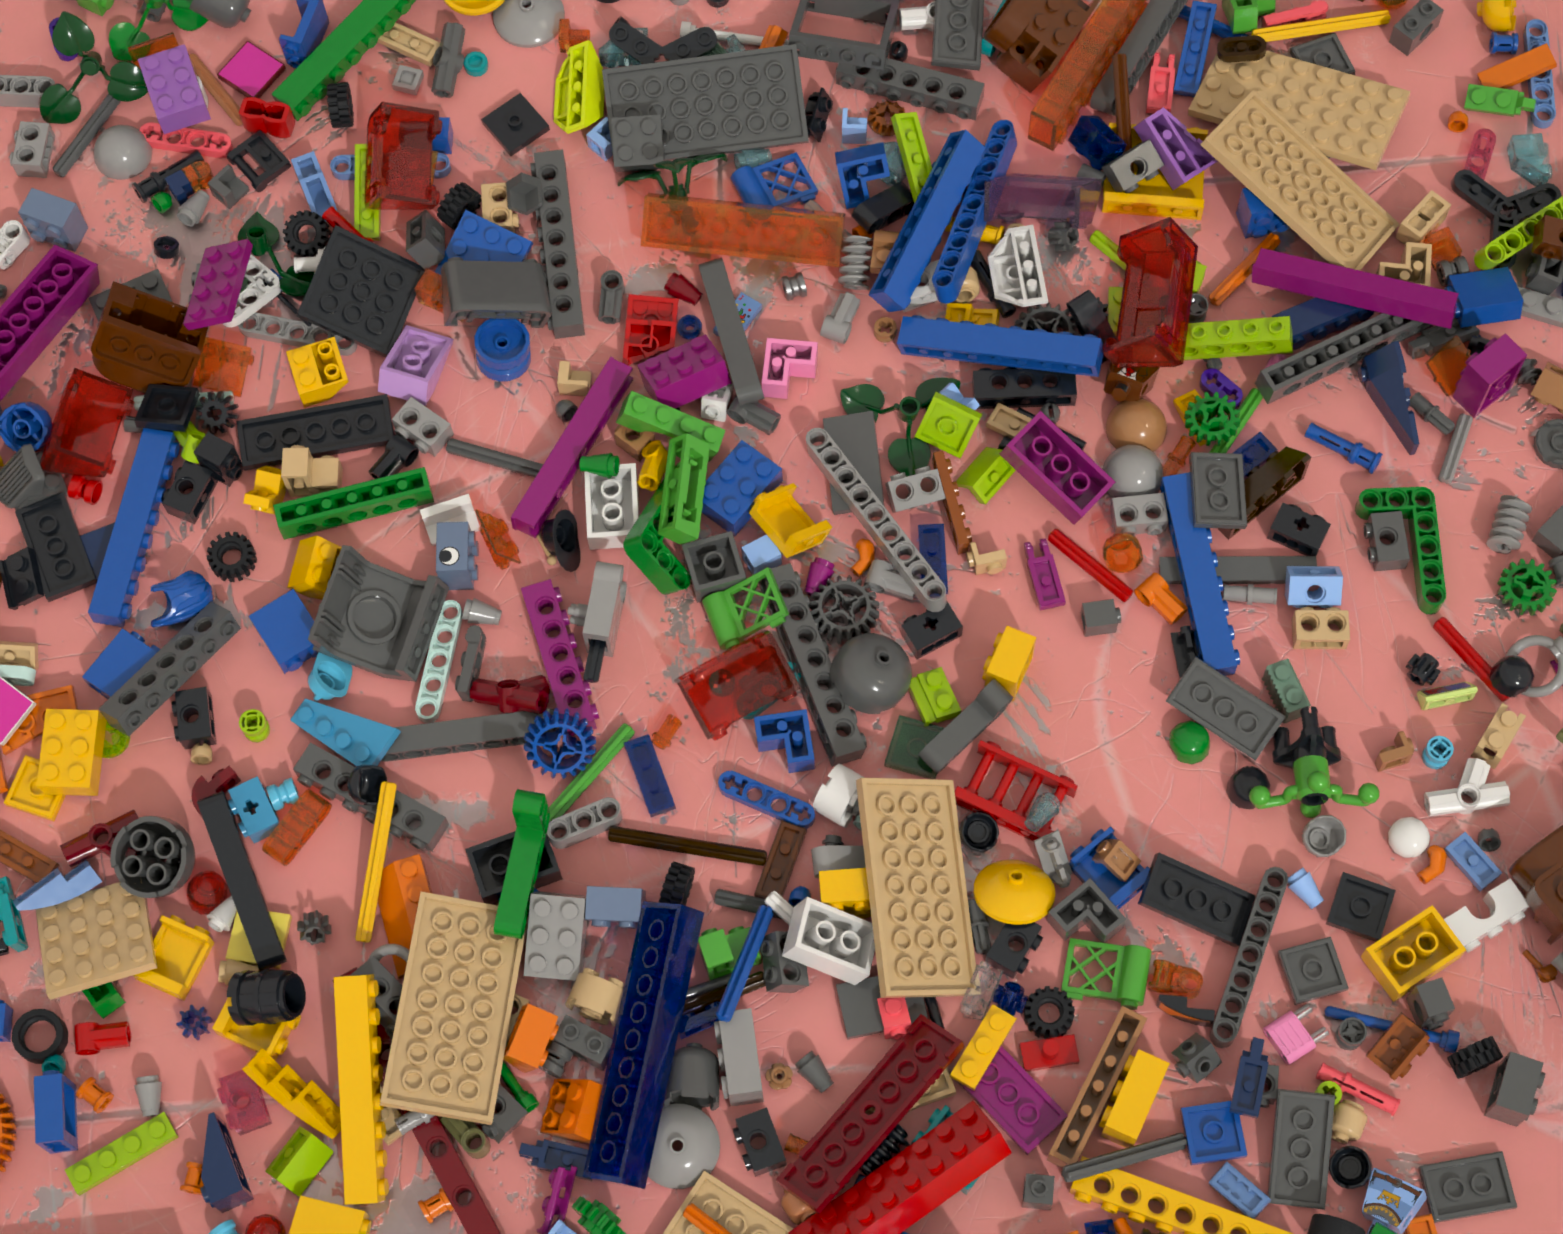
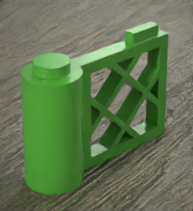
[702,567,789,652]
[1061,938,1152,1010]

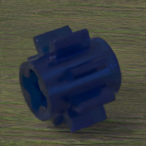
[992,982,1029,1016]
[176,1005,213,1041]

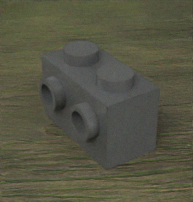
[1525,251,1563,295]

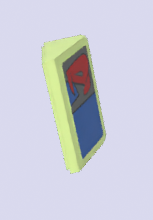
[1417,682,1478,710]

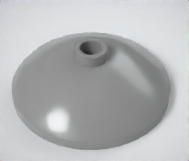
[493,0,565,48]
[636,1104,720,1189]

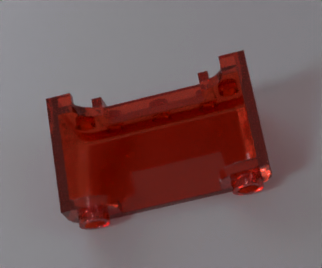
[364,102,442,210]
[40,368,134,477]
[674,630,801,741]

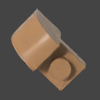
[870,230,900,274]

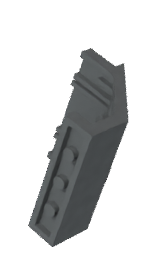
[308,545,449,682]

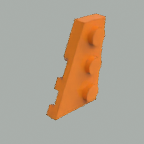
[1,685,78,755]

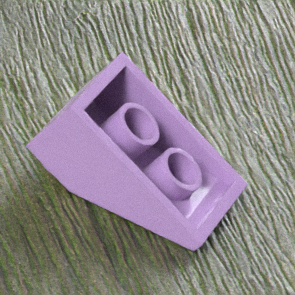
[378,325,453,406]

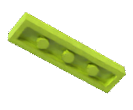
[891,112,932,204]
[354,143,381,241]
[65,1112,179,1196]

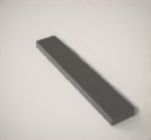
[1159,556,1317,584]

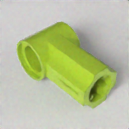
[172,421,206,464]

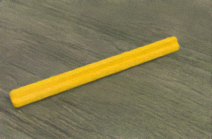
[1251,9,1391,42]
[355,782,397,943]

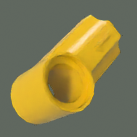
[637,440,668,491]

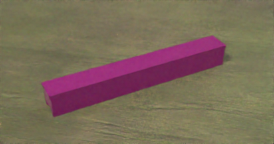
[1252,248,1459,329]
[511,356,633,538]

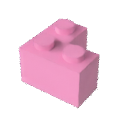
[761,338,818,399]

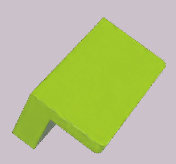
[956,447,1016,505]
[265,1126,333,1196]

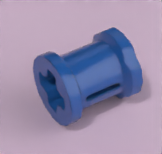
[1489,32,1519,55]

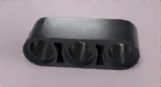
[852,182,914,234]
[1066,290,1122,364]

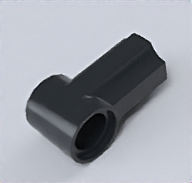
[369,434,419,479]

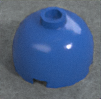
[0,402,53,452]

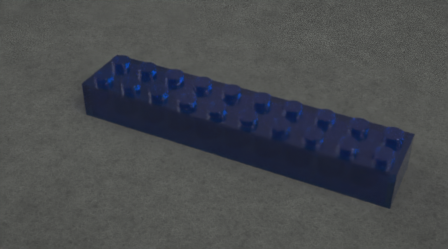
[583,902,704,1189]

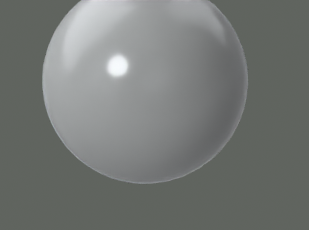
[93,125,152,180]
[1102,445,1164,498]

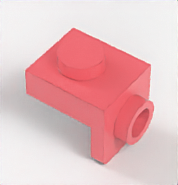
[877,998,911,1040]

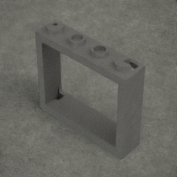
[788,0,900,70]

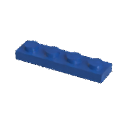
[1173,0,1217,97]

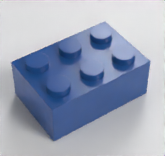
[702,440,783,537]

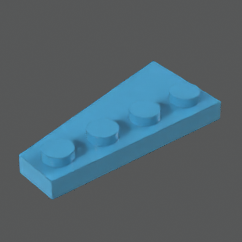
[290,699,401,766]

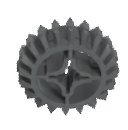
[1014,302,1081,336]
[809,575,879,645]

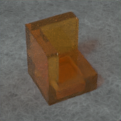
[558,19,590,53]
[1423,227,1462,271]

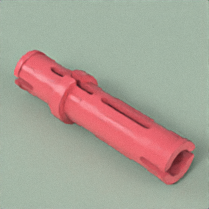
[1316,1062,1401,1116]

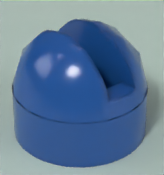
[788,886,811,906]

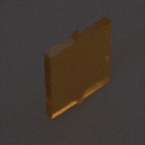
[1425,335,1471,396]

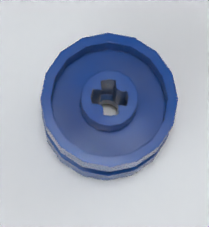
[474,319,531,382]

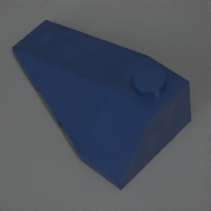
[1358,341,1419,455]

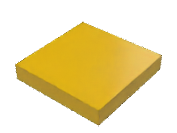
[3,755,66,821]

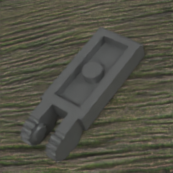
[455,625,487,702]

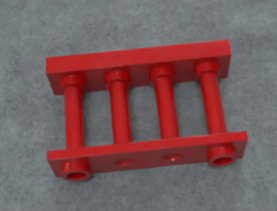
[954,740,1078,842]

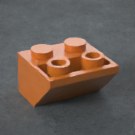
[504,1003,559,1073]
[540,1079,614,1144]

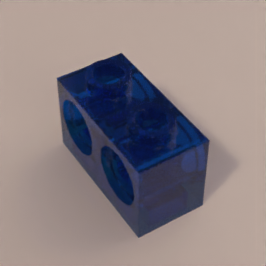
[1068,115,1127,170]

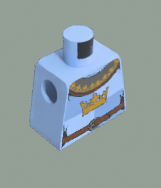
[1362,1168,1427,1234]

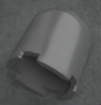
[189,0,252,28]
[664,1043,719,1111]

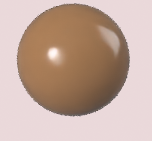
[1106,398,1167,452]

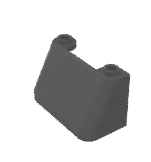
[441,257,551,328]

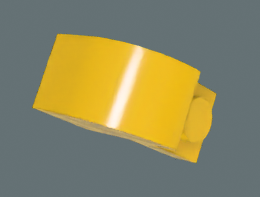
[243,466,287,515]

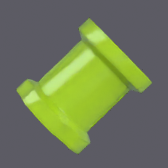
[1314,1081,1342,1105]

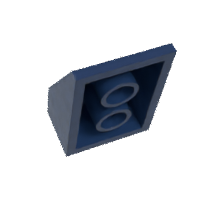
[200,1112,254,1213]

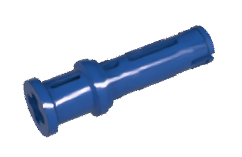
[1304,423,1383,474]

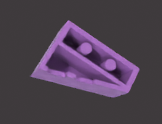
[1133,107,1218,190]

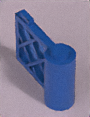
[730,152,818,221]

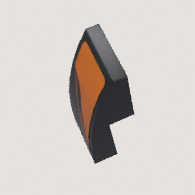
[1156,994,1215,1027]

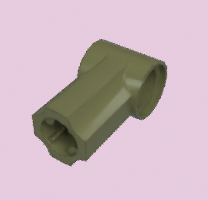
[440,1117,491,1159]

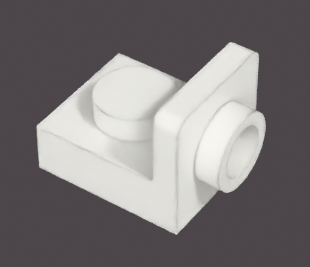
[701,384,733,422]

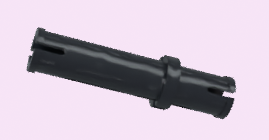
[971,250,1016,318]

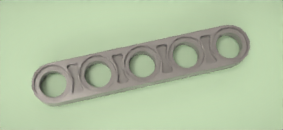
[238,312,357,356]

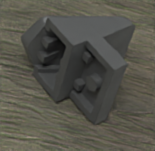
[0,443,68,511]

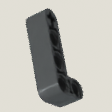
[918,679,1014,774]

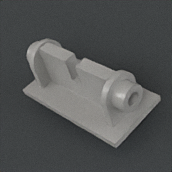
[1034,830,1072,888]

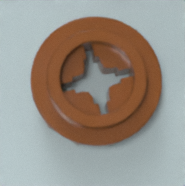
[868,100,905,136]

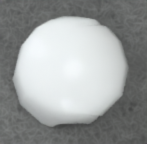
[1388,817,1430,858]

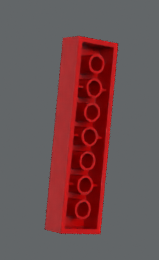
[788,1100,1012,1234]

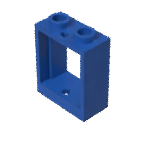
[34,1070,78,1154]

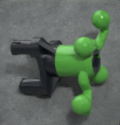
[1249,706,1380,818]

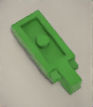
[1464,84,1536,117]

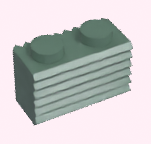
[1262,659,1311,723]

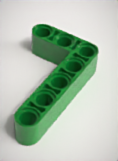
[623,465,690,595]
[1355,487,1446,615]
[494,789,550,939]

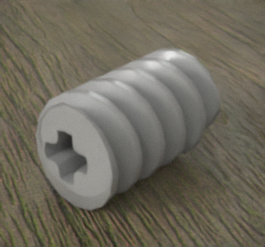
[838,235,873,290]
[1486,495,1532,554]

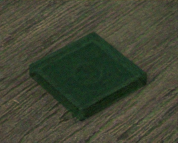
[884,715,944,779]

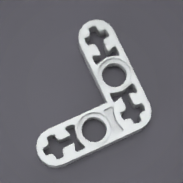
[222,254,281,327]

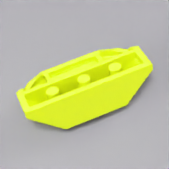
[553,40,605,134]

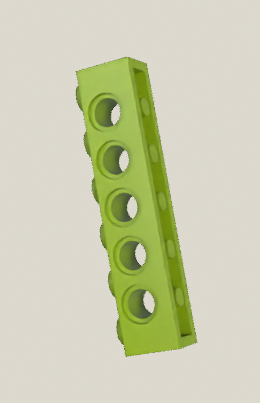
[1135,316,1293,363]

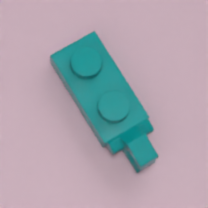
[0,876,29,952]

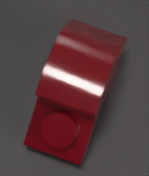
[192,766,241,819]

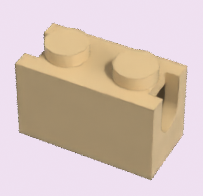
[1471,703,1526,769]

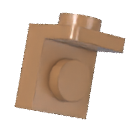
[1375,731,1414,772]
[1092,839,1141,882]

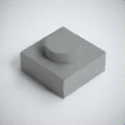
[392,65,424,95]

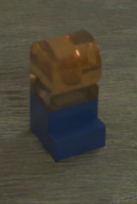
[164,161,214,206]

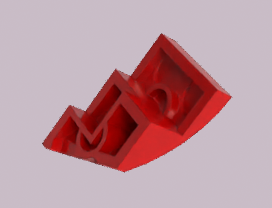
[622,294,679,365]

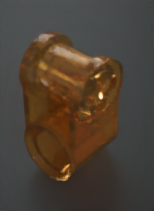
[1147,959,1203,999]

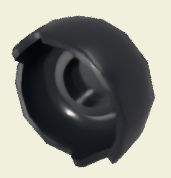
[1490,655,1535,697]
[347,764,387,805]
[1226,766,1270,810]
[959,812,999,853]
[1329,1146,1373,1189]

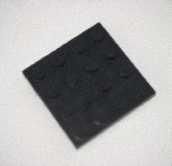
[296,225,426,358]

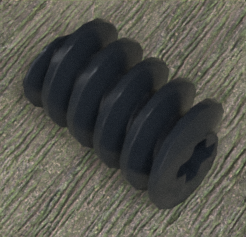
[859,1124,910,1176]

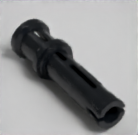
[132,150,205,203]

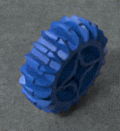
[524,707,596,779]

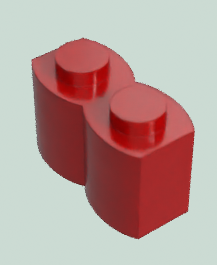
[239,97,295,138]

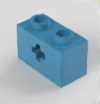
[228,776,284,844]

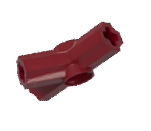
[470,675,550,714]
[60,809,140,867]

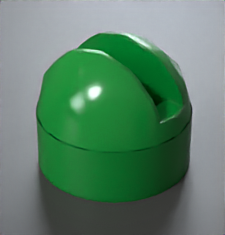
[151,192,172,214]

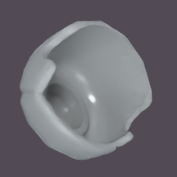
[1302,815,1346,857]

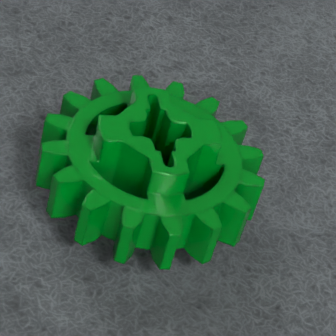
[1184,392,1241,446]
[1497,559,1557,616]
[571,1196,626,1234]

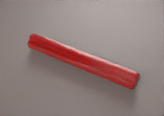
[1048,529,1133,602]
[1433,617,1510,702]

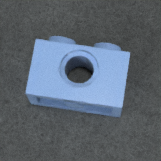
[1285,566,1343,608]

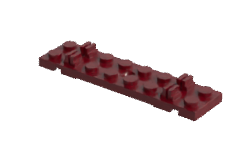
[776,1014,965,1214]

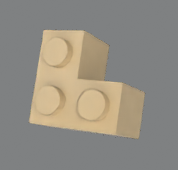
[1376,242,1432,287]
[281,445,343,497]

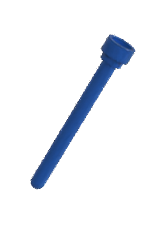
[1325,1006,1460,1053]

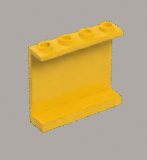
[1102,122,1208,220]

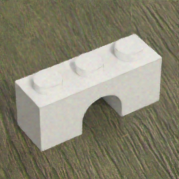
[1444,878,1529,953]

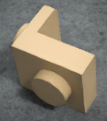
[966,542,1007,575]

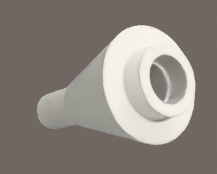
[207,896,237,932]

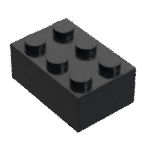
[465,831,563,905]

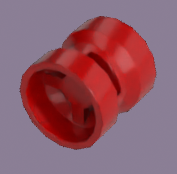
[67,473,103,505]

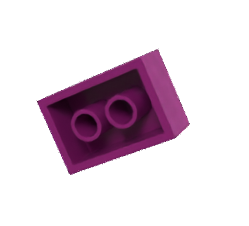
[1453,333,1527,418]
[637,334,731,409]

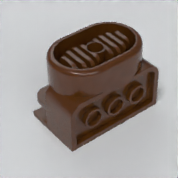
[984,0,1100,93]
[91,281,208,393]
[1509,825,1563,945]

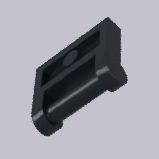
[227,130,291,192]

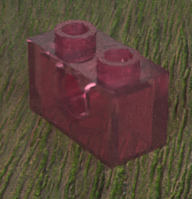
[217,1070,272,1136]

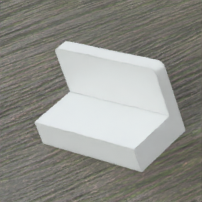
[420,494,481,546]

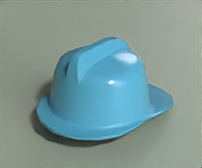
[308,652,352,701]

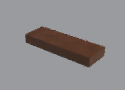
[754,820,807,899]

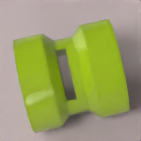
[239,709,270,743]

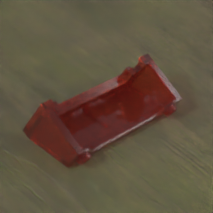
[1103,217,1198,368]

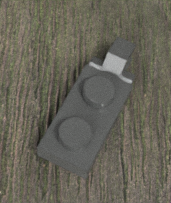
[1408,318,1480,359]

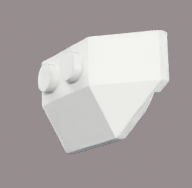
[988,225,1048,307]

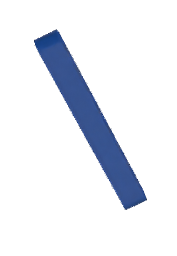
[932,120,1017,303]

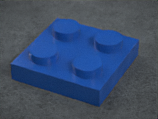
[1180,1101,1248,1165]

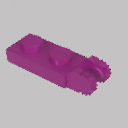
[1024,538,1066,611]

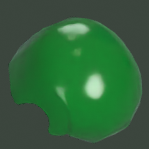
[1169,721,1210,764]

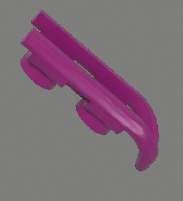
[537,1165,578,1234]

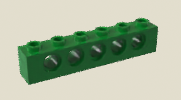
[273,467,434,540]

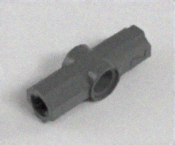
[431,22,466,98]

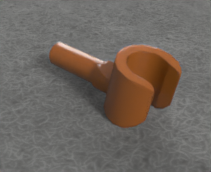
[1522,949,1558,983]

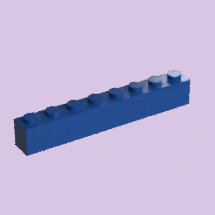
[868,129,986,312]
[897,315,1104,377]
[88,428,180,628]
[1160,472,1240,676]

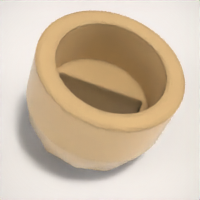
[190,743,212,765]

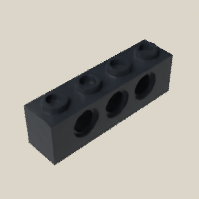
[972,367,1077,409]

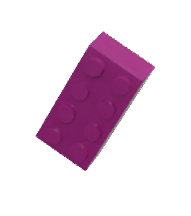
[1000,411,1115,525]

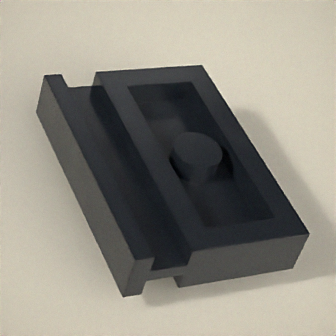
[0,547,45,610]

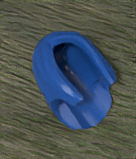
[151,570,213,627]

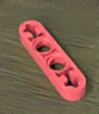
[140,122,233,158]

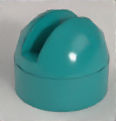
[42,1054,67,1074]

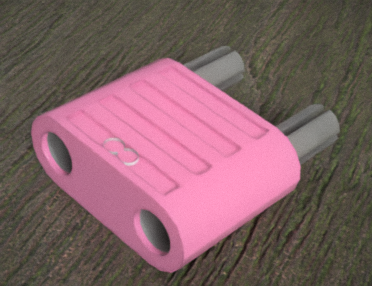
[1263,1004,1329,1065]

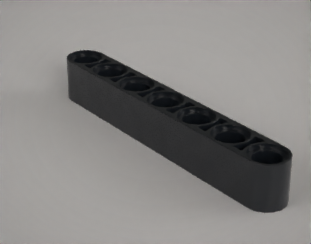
[197,791,287,971]

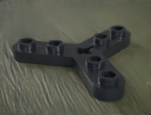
[609,22,718,64]
[1451,170,1562,269]

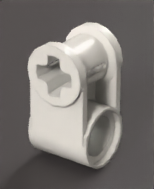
[0,220,30,270]

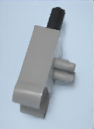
[567,561,627,683]

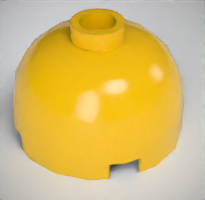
[1477,0,1516,32]

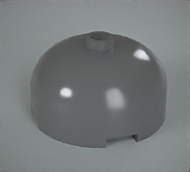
[830,633,912,714]
[110,816,195,898]

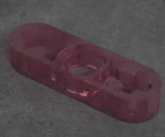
[1463,128,1496,180]

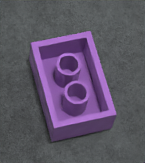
[138,44,211,134]

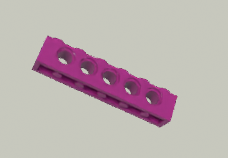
[521,579,599,736]

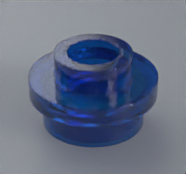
[677,315,702,339]

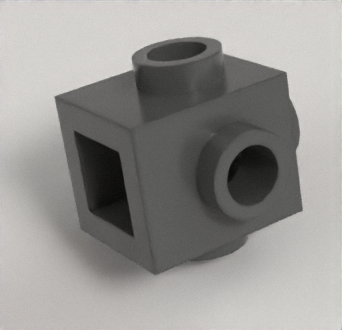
[1171,1032,1222,1083]

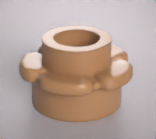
[766,1063,793,1090]

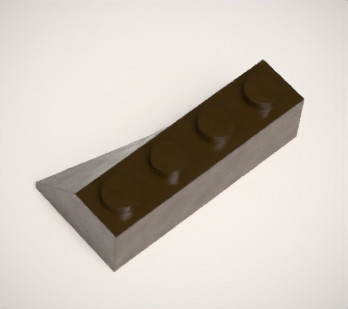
[1217,446,1311,540]

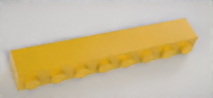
[334,974,389,1205]

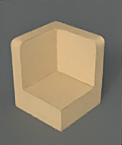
[557,361,592,396]

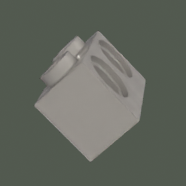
[10,121,55,178]
[392,397,454,457]
[885,466,946,513]
[1110,493,1168,538]

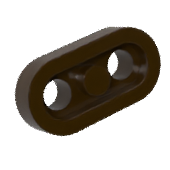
[1217,36,1267,63]

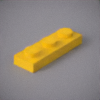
[950,1004,1017,1091]

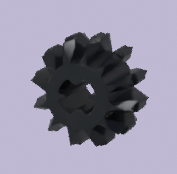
[195,391,239,434]

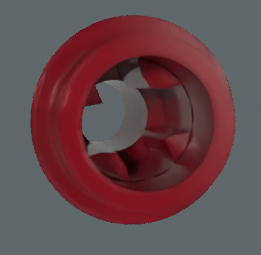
[664,272,703,306]

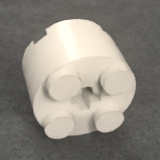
[813,763,865,828]

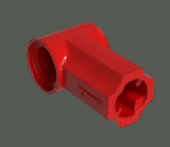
[74,1021,131,1055]

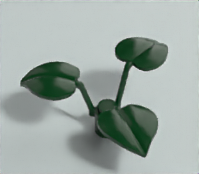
[40,11,148,124]
[618,153,728,211]
[237,212,314,296]
[840,378,961,477]

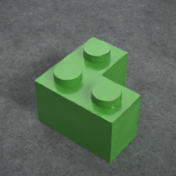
[1222,0,1276,34]
[697,926,762,980]

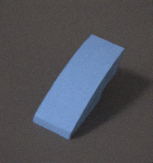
[291,151,338,223]
[13,860,102,911]

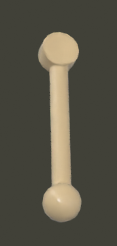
[537,532,557,565]

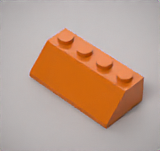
[378,854,432,979]

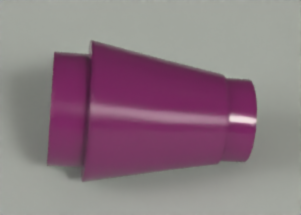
[804,557,835,596]

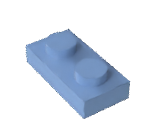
[1444,832,1502,892]

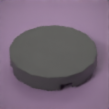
[1534,419,1563,469]

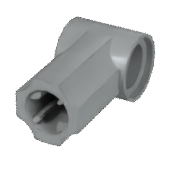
[820,292,860,344]
[864,559,920,600]

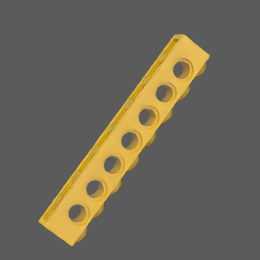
[1069,1156,1293,1234]

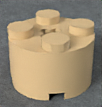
[565,968,629,1026]

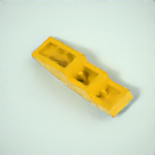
[242,1048,341,1139]

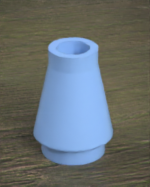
[1288,867,1324,909]

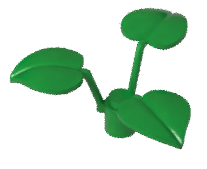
[109,0,209,61]

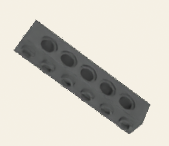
[836,58,985,120]
[99,601,241,736]
[293,743,449,852]

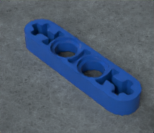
[718,771,815,829]

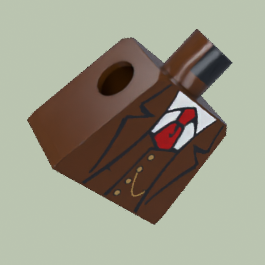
[1103,350,1160,402]

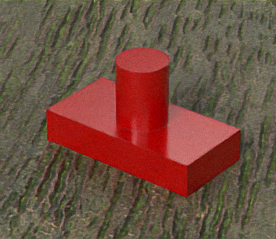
[1019,1034,1079,1072]

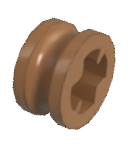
[874,317,897,343]

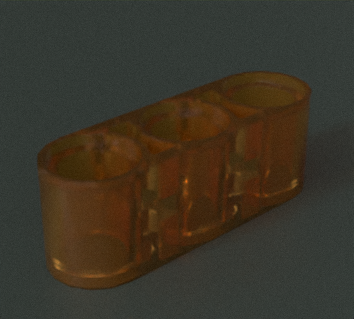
[262,789,332,866]

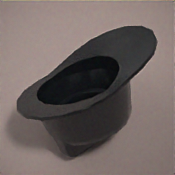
[542,510,581,572]

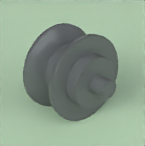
[1518,359,1542,385]

